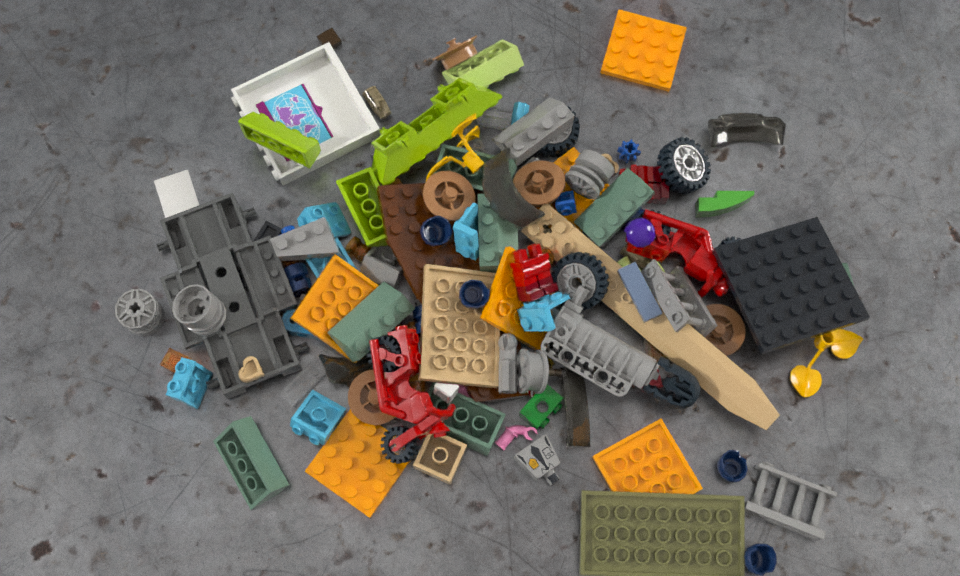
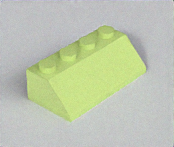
[442,39,524,88]

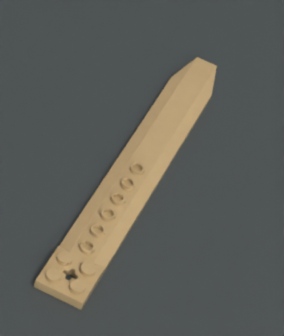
[521,203,780,430]

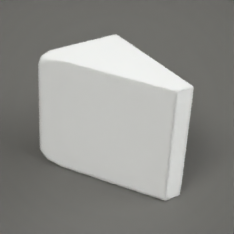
[433,383,459,404]

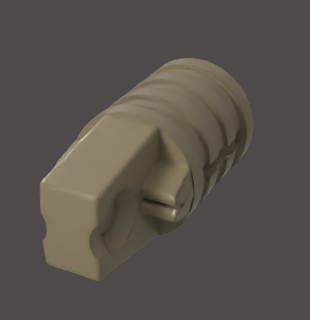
[362,86,391,120]
[619,243,651,271]

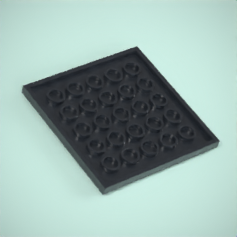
[713,217,870,354]

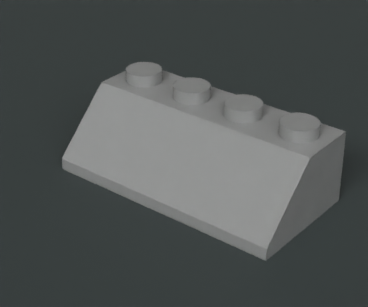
[492,97,575,166]

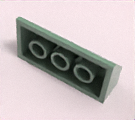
[434,144,517,195]
[574,168,655,248]
[478,193,518,273]
[327,282,415,362]
[428,382,506,456]
[213,416,289,510]

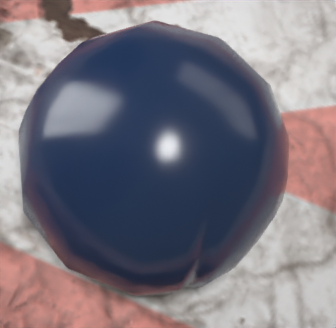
[420,216,452,246]
[459,279,490,310]
[717,450,748,483]
[744,543,777,576]

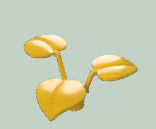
[426,113,485,181]
[790,329,863,398]

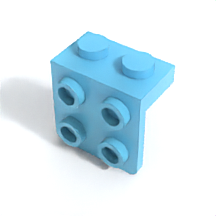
[297,202,351,238]
[453,203,479,261]
[517,292,570,332]

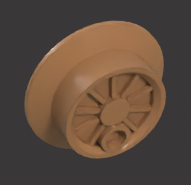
[432,35,478,70]
[513,161,566,207]
[423,171,475,221]
[691,304,745,356]
[348,369,395,425]

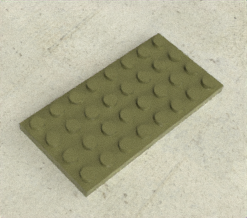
[579,490,745,576]

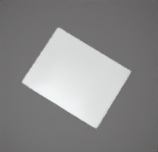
[154,170,199,218]

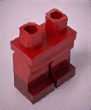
[618,164,669,205]
[510,243,559,302]

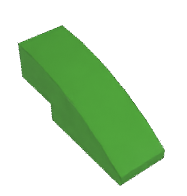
[695,191,754,218]

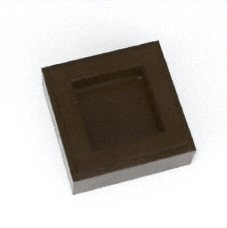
[317,27,342,49]

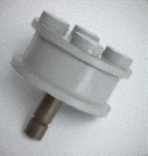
[516,349,562,394]

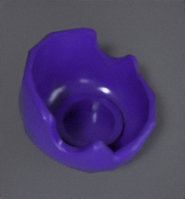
[624,218,655,248]

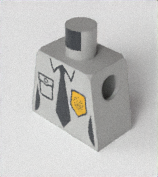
[514,434,560,486]

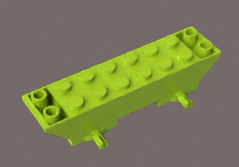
[371,78,503,185]

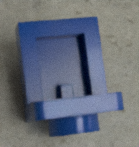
[555,190,577,216]

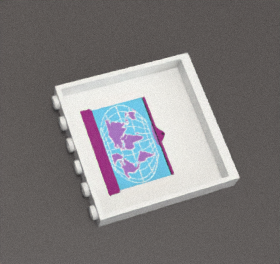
[231,42,381,186]

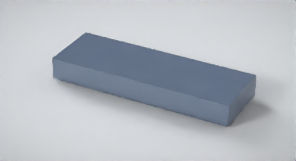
[617,262,663,323]

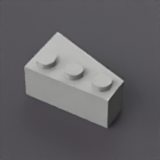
[270,217,342,261]

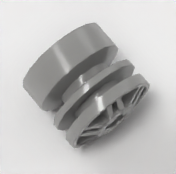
[565,149,615,200]
[172,284,226,336]
[115,289,165,337]

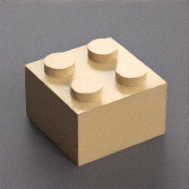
[413,434,467,485]

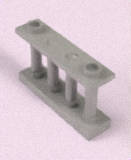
[641,259,718,337]
[744,462,837,541]

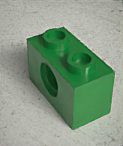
[519,384,563,430]

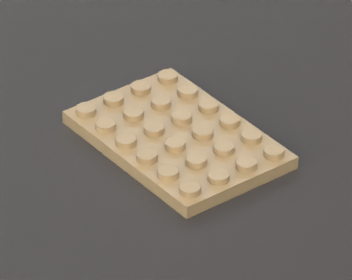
[419,264,500,388]

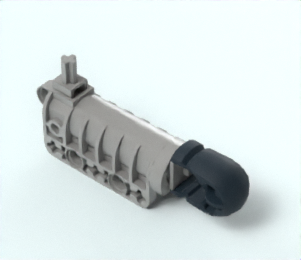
[541,285,700,409]

